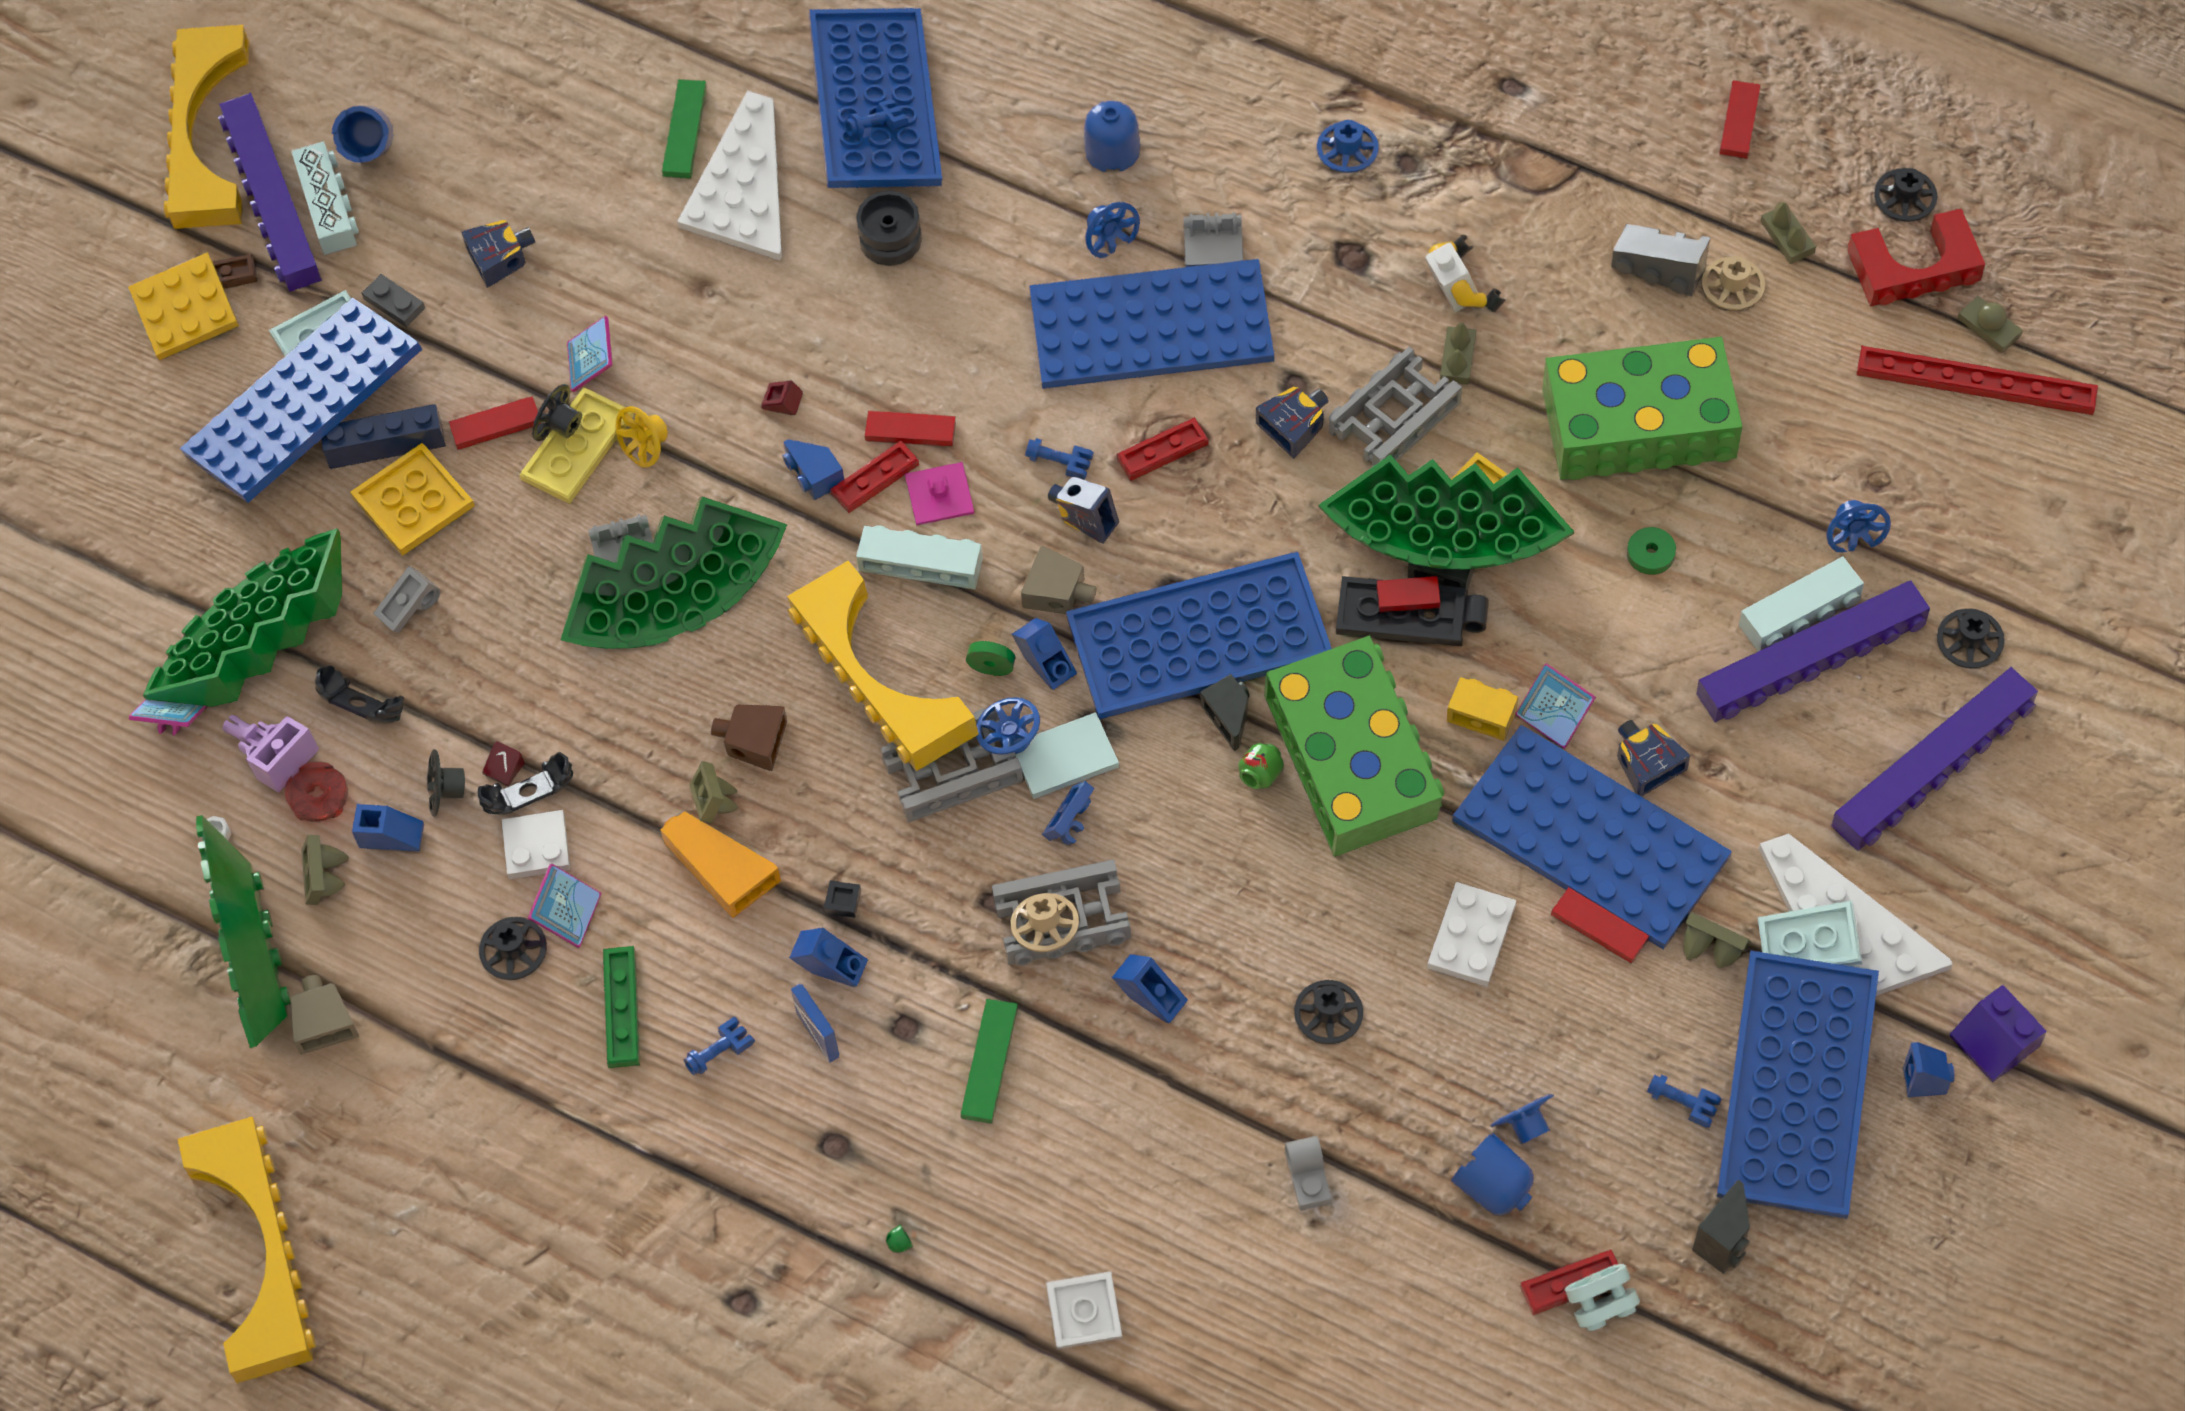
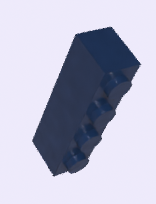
[321,404,446,469]

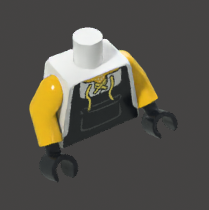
[1425,235,1506,313]

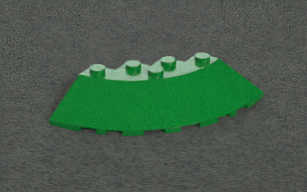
[1318,454,1574,570]
[560,496,787,649]
[143,528,342,707]
[196,815,291,1048]

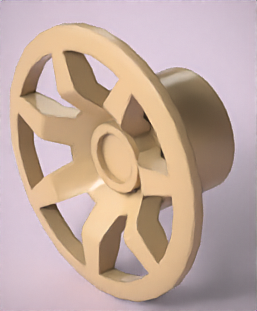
[1702,256,1765,310]
[1010,893,1079,952]

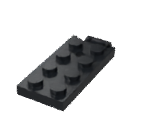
[1336,576,1489,646]

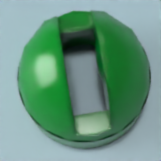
[886,1224,913,1253]

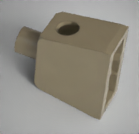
[1021,546,1097,614]
[291,975,359,1055]

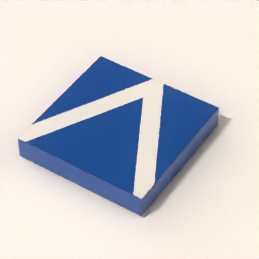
[791,984,840,1063]

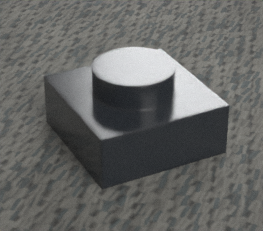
[824,880,861,918]

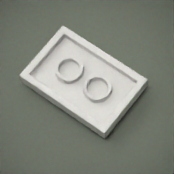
[1427,882,1516,987]

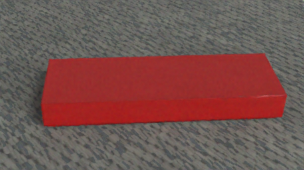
[1719,80,1761,159]
[448,396,541,450]
[864,411,956,447]
[1116,417,1209,481]
[830,440,919,513]
[1551,887,1649,964]
[1520,1249,1618,1315]

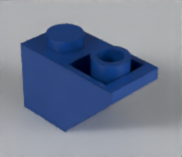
[782,439,844,500]
[1011,618,1077,690]
[352,804,424,852]
[789,928,868,987]

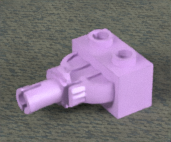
[223,715,319,793]

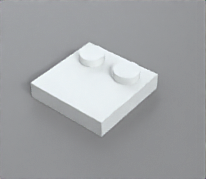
[502,810,571,880]
[1046,1272,1122,1349]

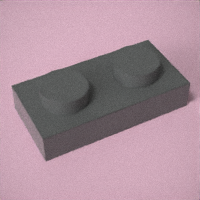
[362,274,425,328]

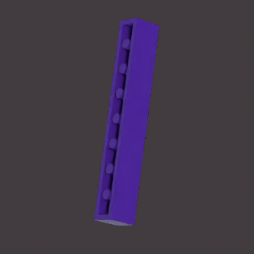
[218,93,322,292]
[1696,580,1930,722]
[1831,667,2038,851]

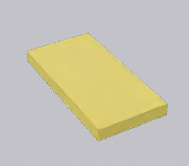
[519,387,634,504]

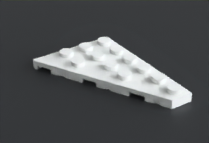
[677,91,782,260]
[1759,833,1953,996]

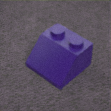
[1949,984,2047,1083]

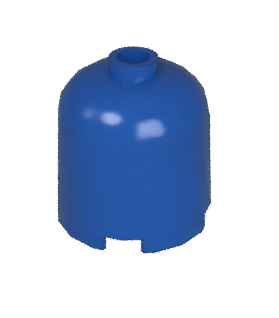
[1084,100,1141,172]
[331,106,394,163]
[1451,1133,1534,1216]

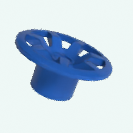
[1317,120,1379,173]
[1085,202,1140,259]
[1826,500,1891,553]
[976,697,1040,755]
[1490,1094,1554,1145]

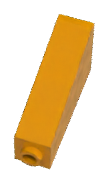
[660,811,781,919]

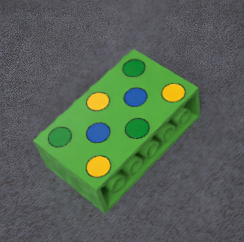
[1542,337,1742,480]
[1264,635,1444,857]

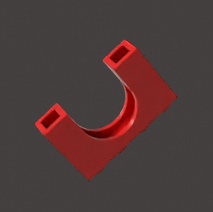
[1847,208,1986,307]

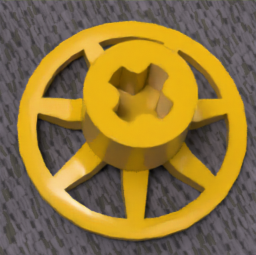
[615,406,668,468]

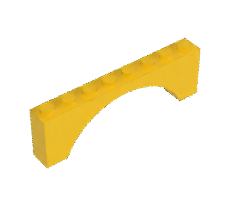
[164,24,249,229]
[787,560,979,772]
[177,1116,316,1383]

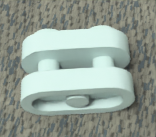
[1565,1264,1640,1331]

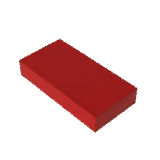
[1376,576,1440,612]

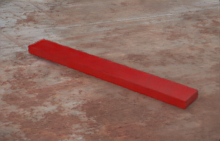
[1856,345,2098,415]

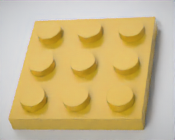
[128,252,239,361]
[350,443,475,556]

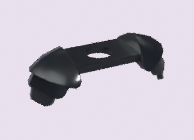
[315,665,404,724]
[478,752,573,815]

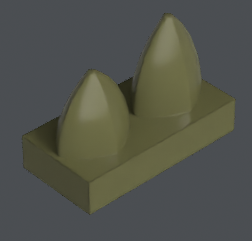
[1760,202,1816,264]
[1440,322,1477,385]
[690,761,738,823]
[301,835,349,905]
[1684,912,1751,968]

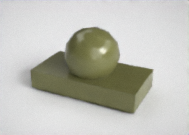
[1957,296,2023,353]

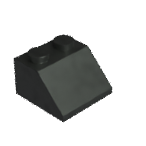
[1692,1179,1750,1274]

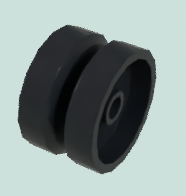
[856,190,922,266]

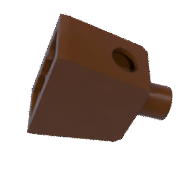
[711,704,787,771]

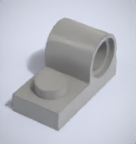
[373,566,441,633]
[1285,1136,1332,1210]

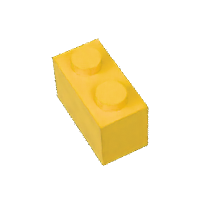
[1446,677,1518,741]

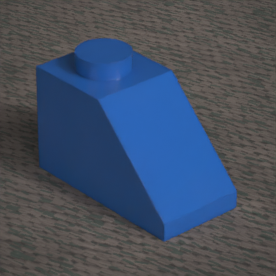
[1111,954,1188,1023]
[1903,1042,1955,1098]

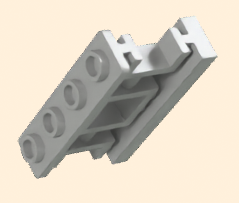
[1329,347,1462,467]
[881,709,1023,823]
[992,859,1131,965]

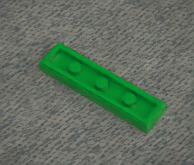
[662,79,707,179]
[603,946,640,1068]
[960,999,1018,1124]

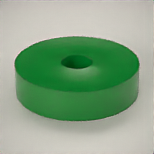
[1627,527,1676,575]
[966,641,1016,676]

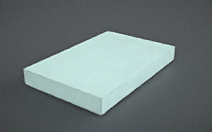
[269,290,351,356]
[1015,712,1119,799]
[1758,901,1862,966]

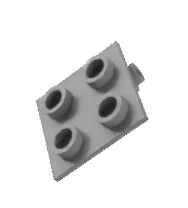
[1184,212,1243,267]
[588,514,653,562]

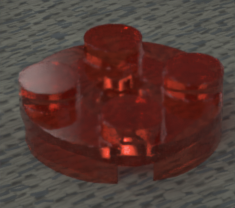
[285,762,348,822]

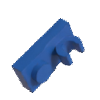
[1042,781,1095,845]

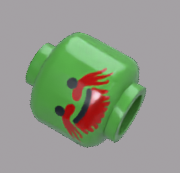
[1238,743,1284,789]

